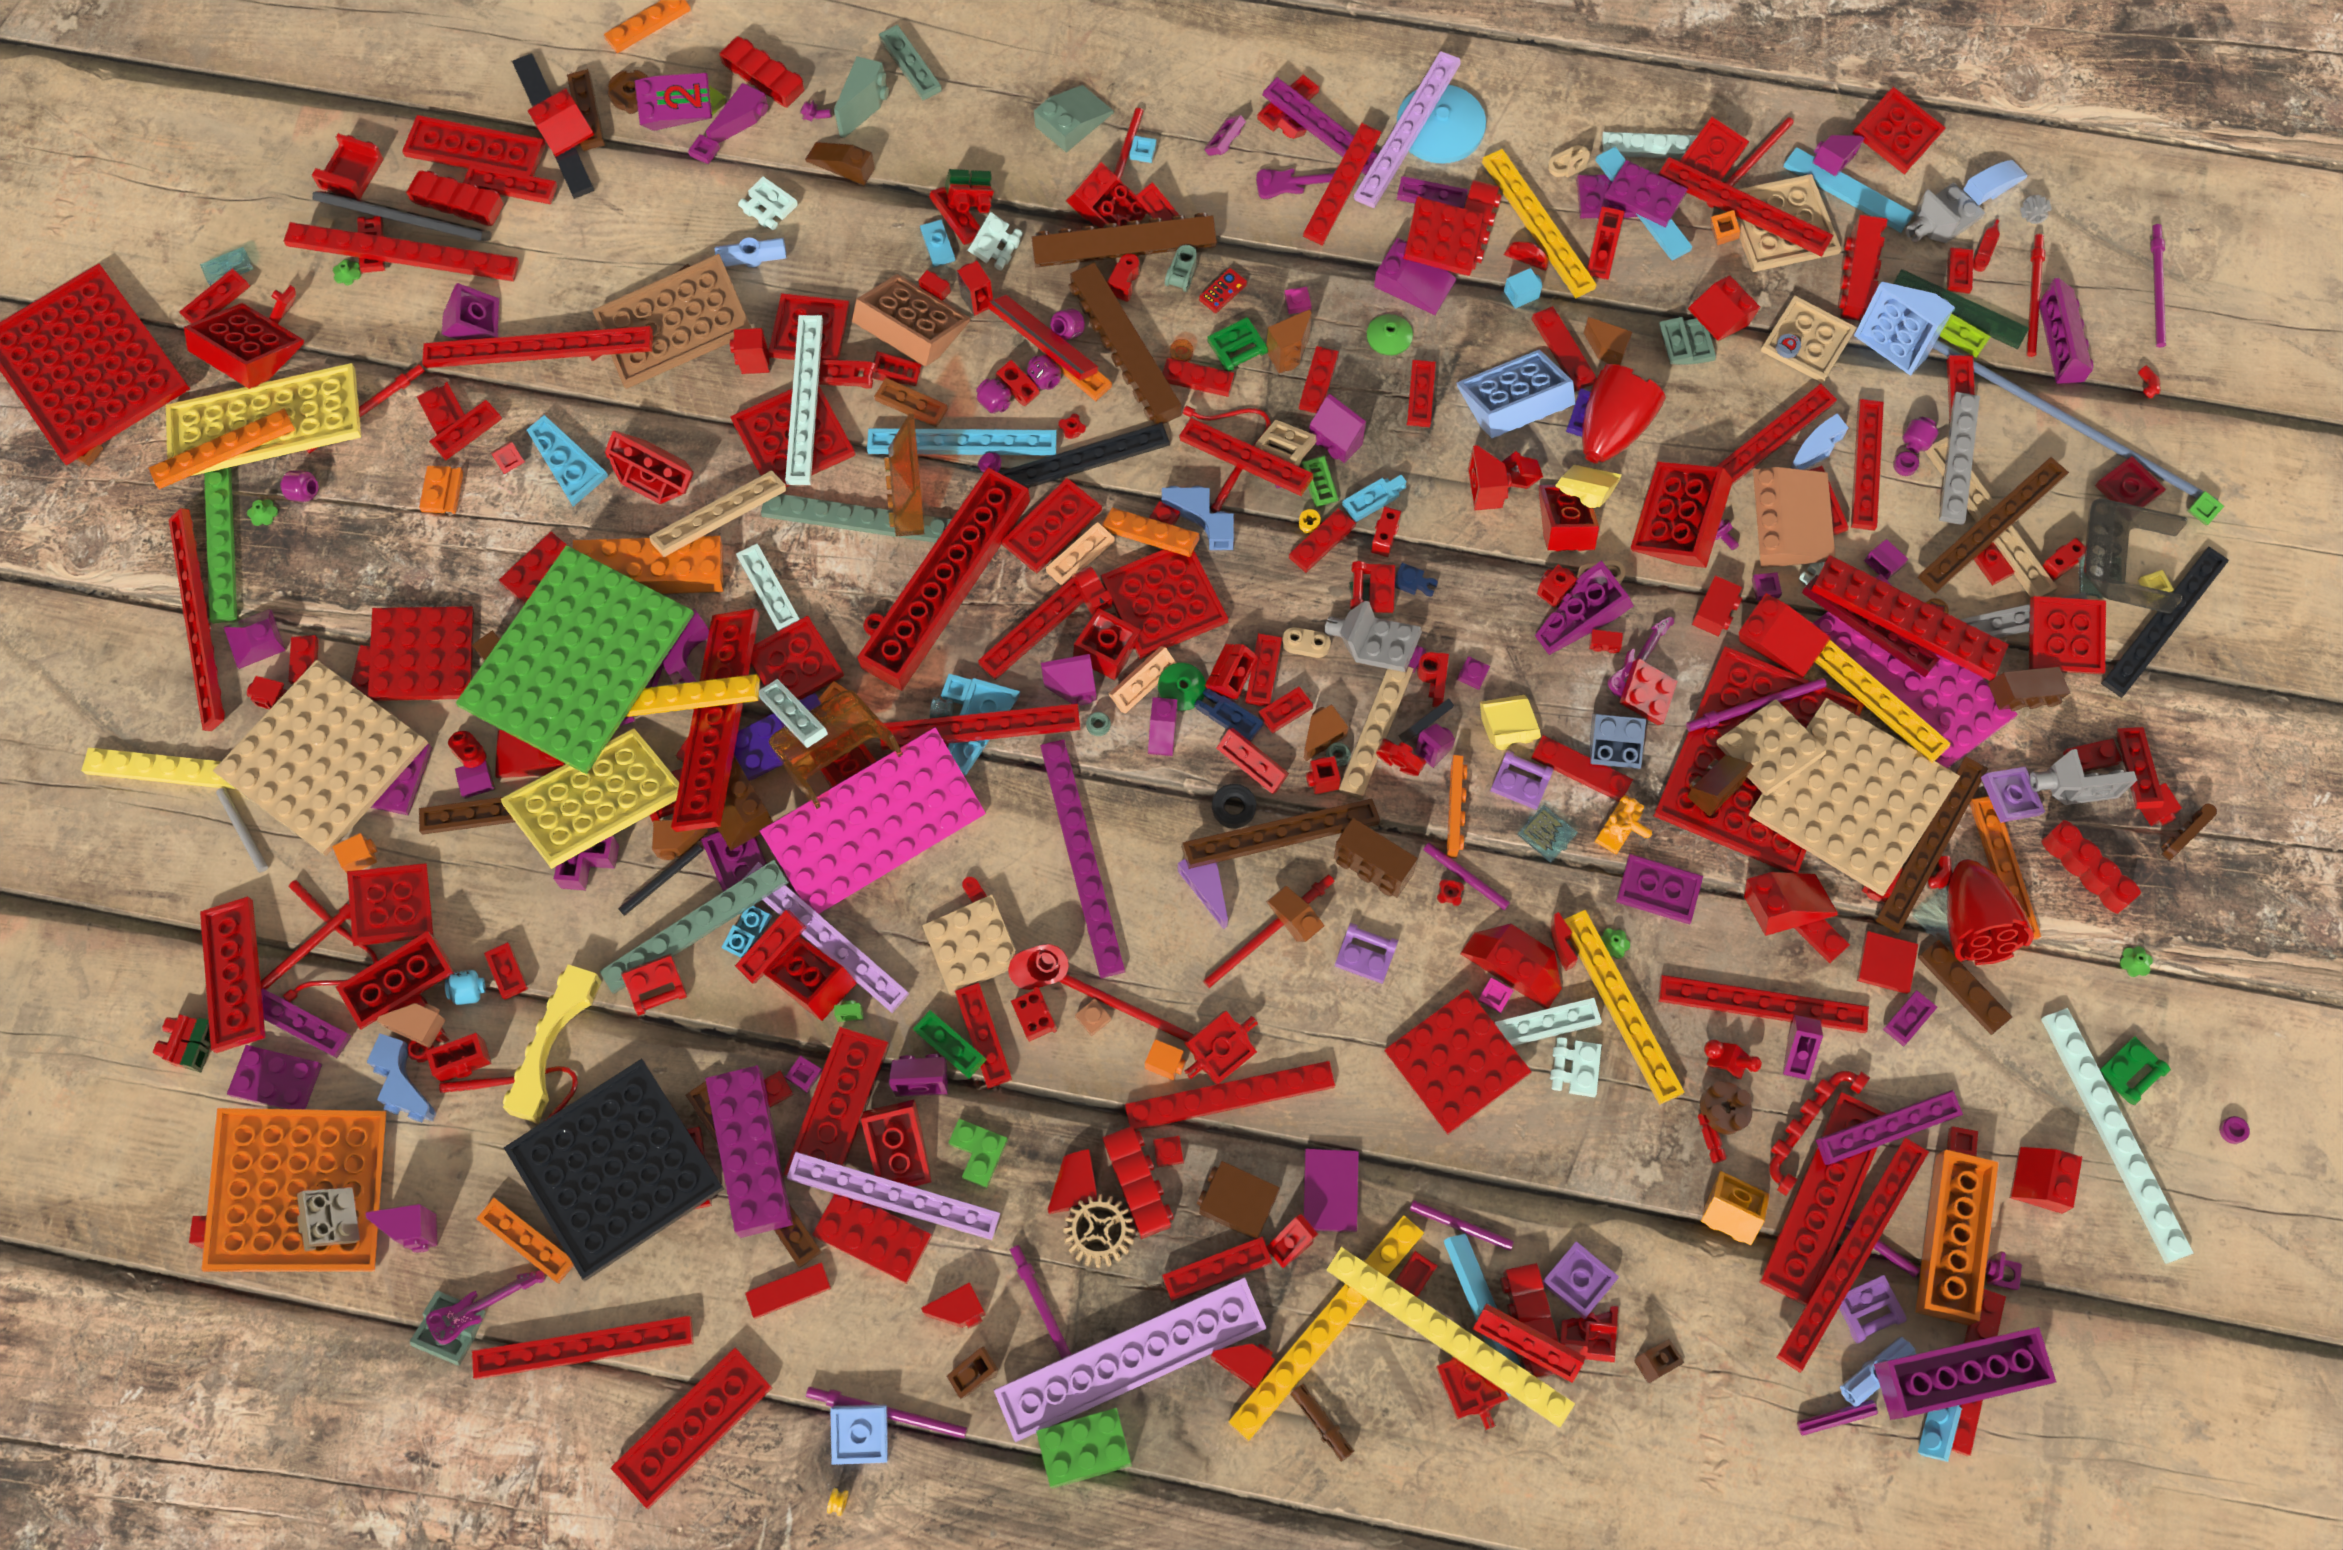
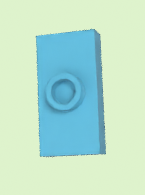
[920,220,955,267]

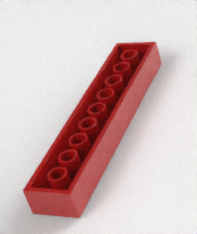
[857,468,1030,691]

